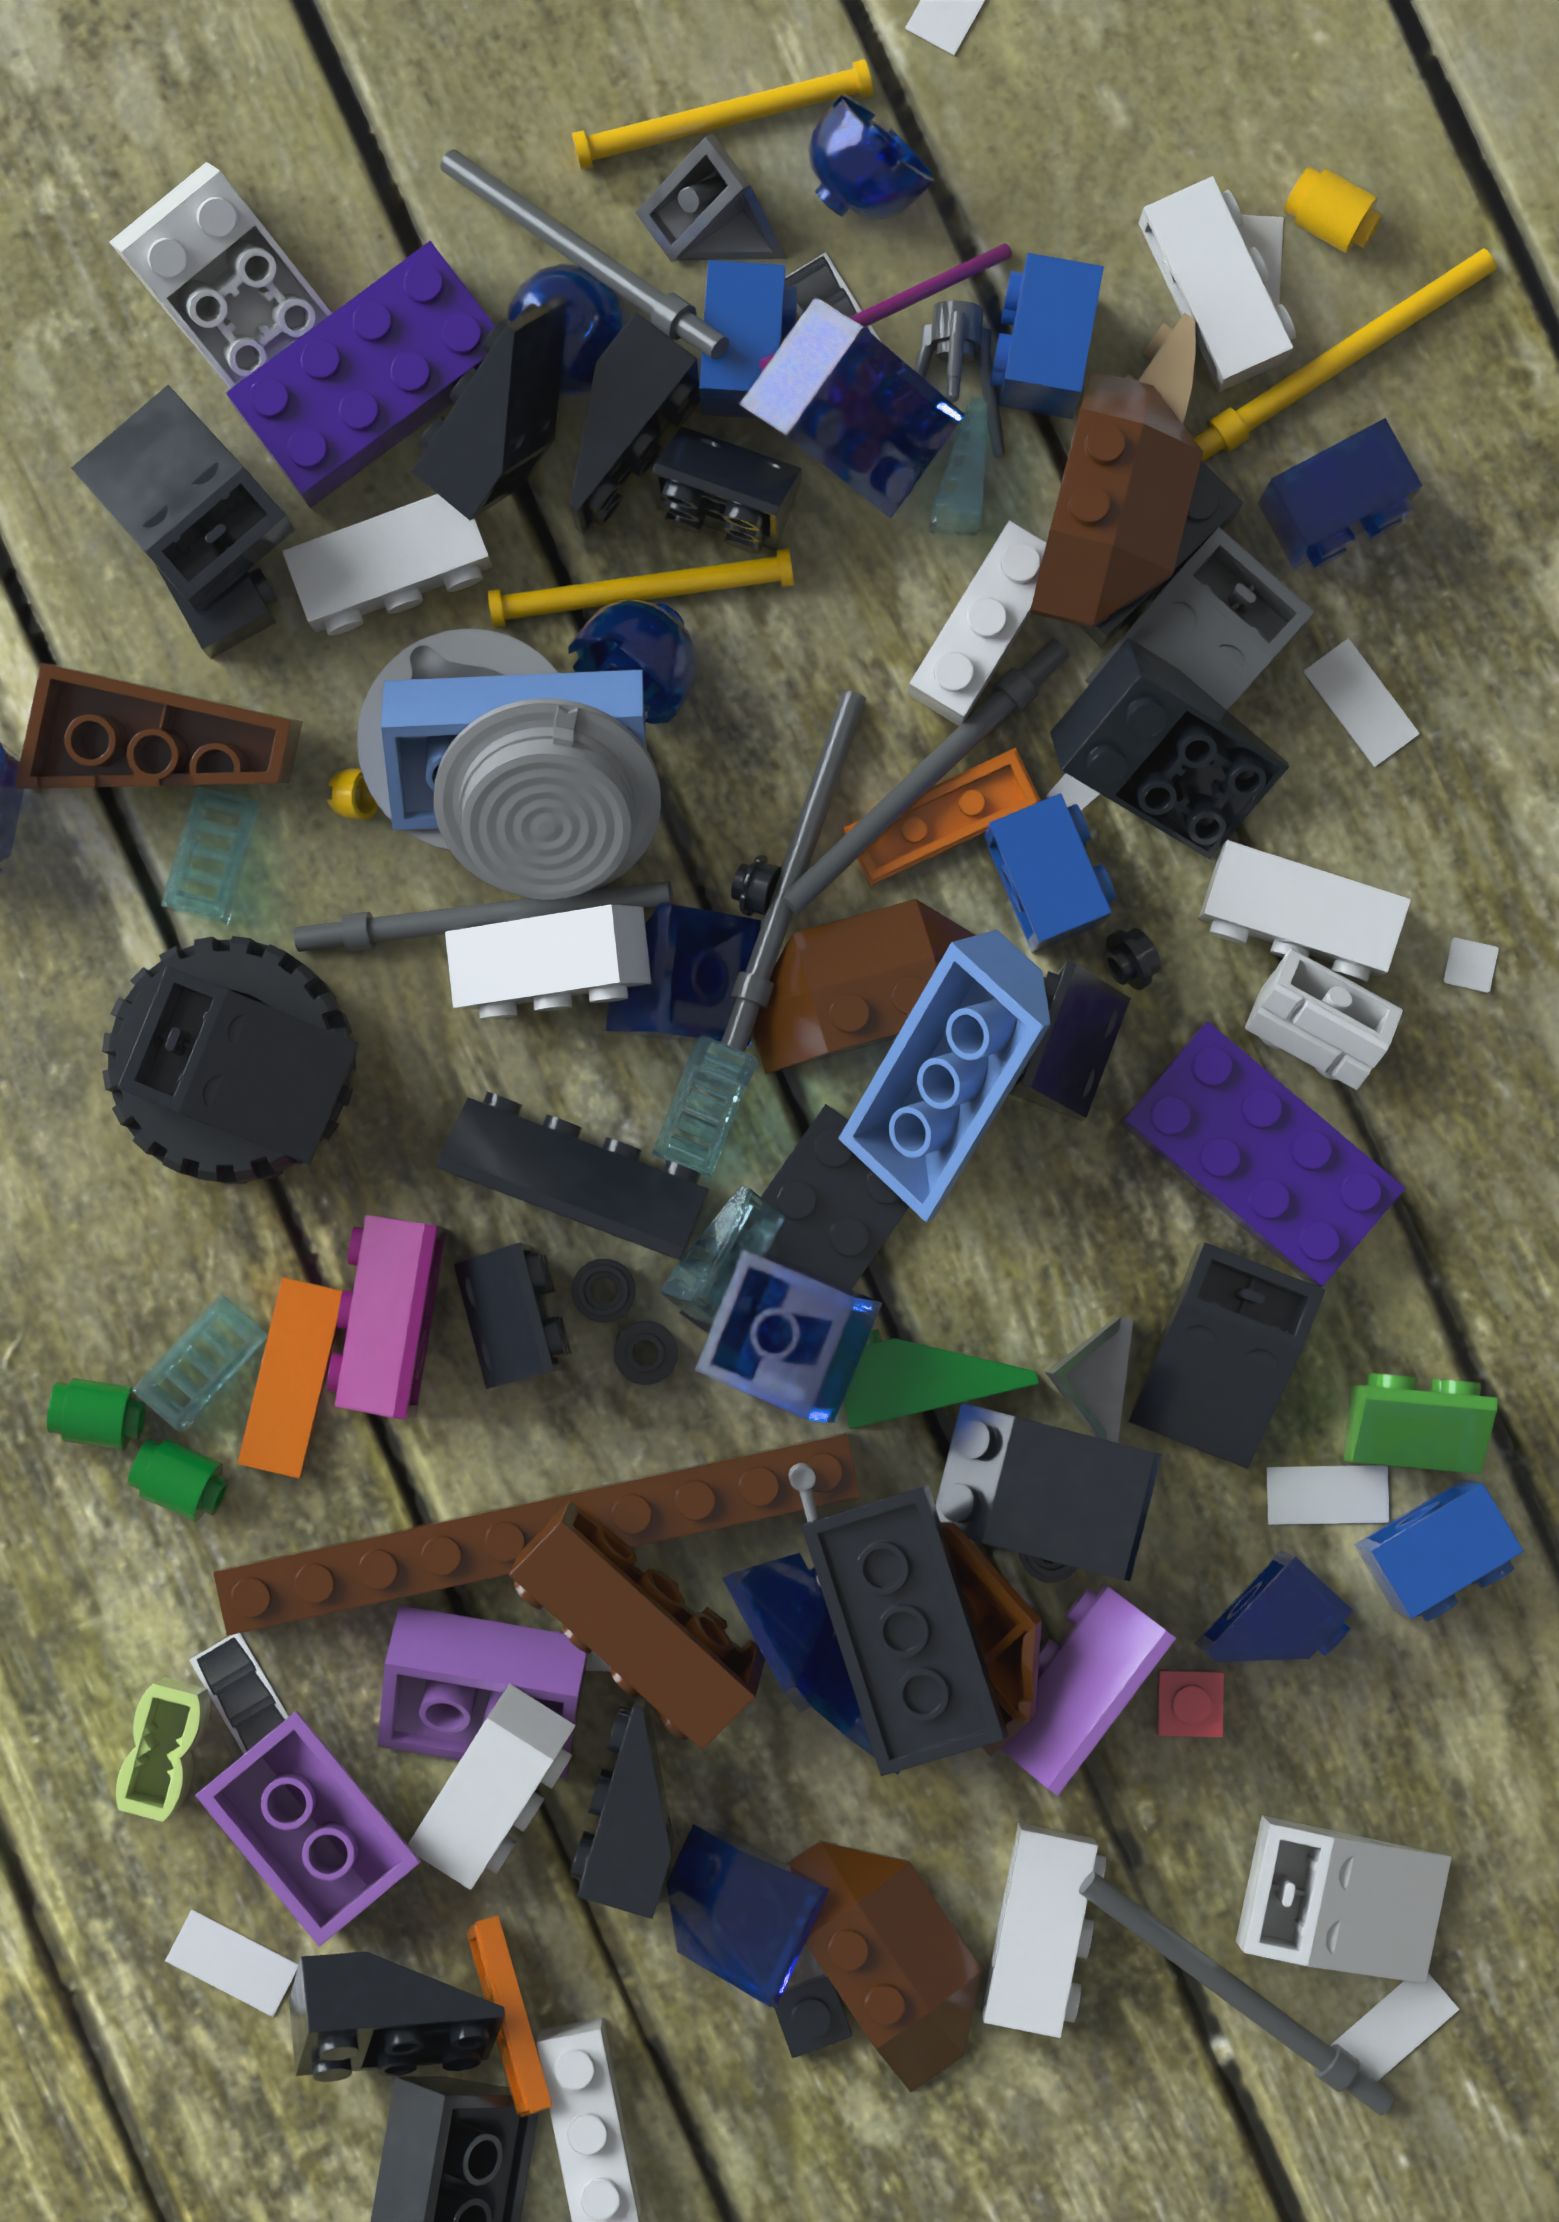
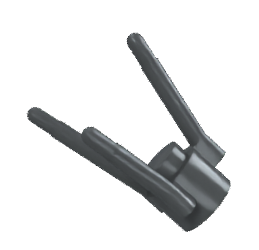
[896,300,1005,459]

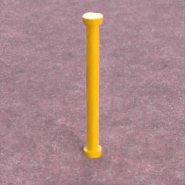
[572,59,874,170]
[488,548,794,628]

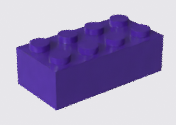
[226,241,495,508]
[1119,1022,1405,1287]

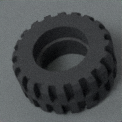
[102,936,356,1184]

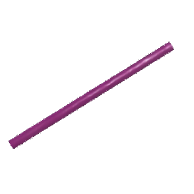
[759,243,1012,374]

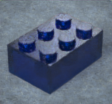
[740,297,965,519]

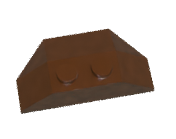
[1030,370,1203,628]
[753,899,976,1075]
[941,1522,1042,1757]
[767,1840,982,2093]

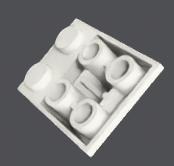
[109,162,332,389]
[1236,1815,1452,1984]

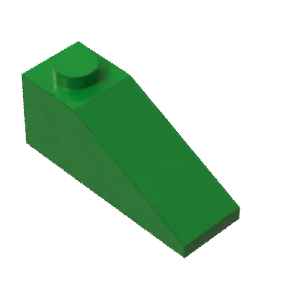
[832,1329,1039,1429]

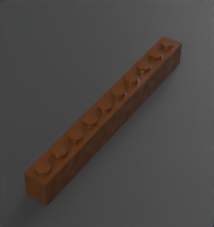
[213,1432,861,1636]

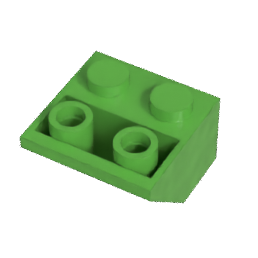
[1344,1373,1498,1474]

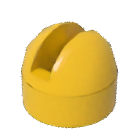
[327,768,379,820]

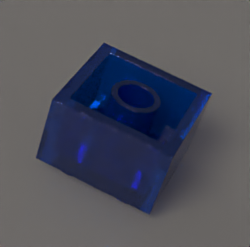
[1258,418,1423,569]
[695,1250,882,1423]

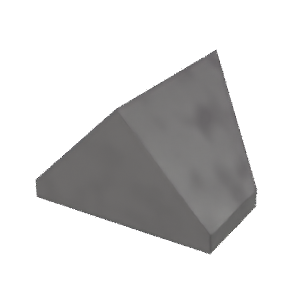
[635,134,788,263]
[1045,1317,1134,1443]

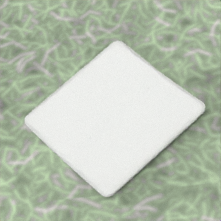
[1444,937,1499,993]

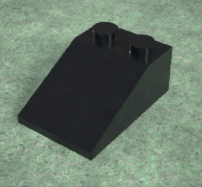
[935,1403,1162,1581]

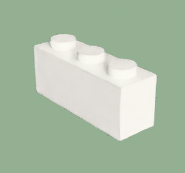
[1138,176,1296,393]
[282,494,492,636]
[907,520,1046,726]
[1198,840,1411,983]
[445,905,651,1020]
[408,1683,576,1890]
[981,1823,1106,2038]
[536,2017,641,2222]

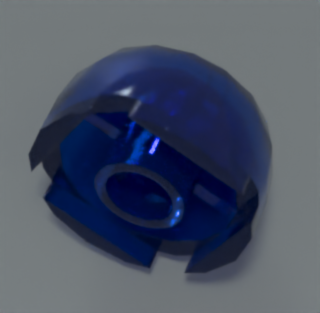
[808,93,934,219]
[507,263,630,395]
[568,600,698,724]

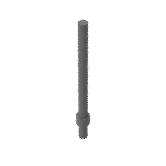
[440,149,729,360]
[781,638,1070,914]
[720,690,866,1055]
[294,881,673,952]
[1079,1872,1395,2116]

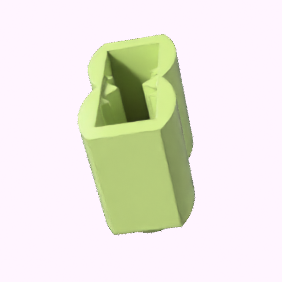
[116,1677,210,1822]

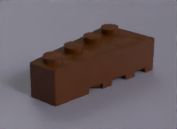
[14,663,303,789]
[509,1501,767,1750]

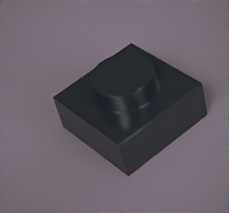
[770,1974,853,2059]

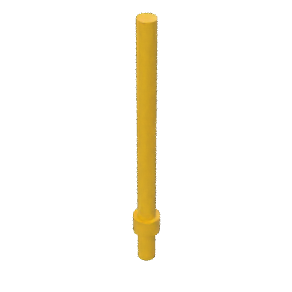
[1194,248,1497,462]

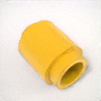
[1283,166,1383,254]

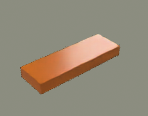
[843,748,1041,887]
[237,1277,343,1479]
[466,1915,552,2117]

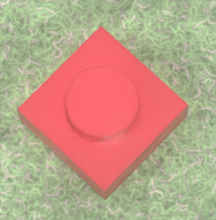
[1156,1669,1224,1737]

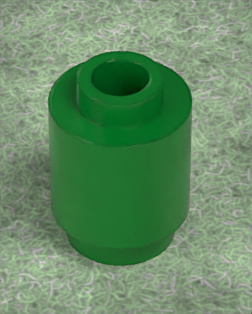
[47,1378,146,1450]
[128,1438,229,1522]

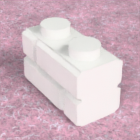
[1245,948,1403,1090]

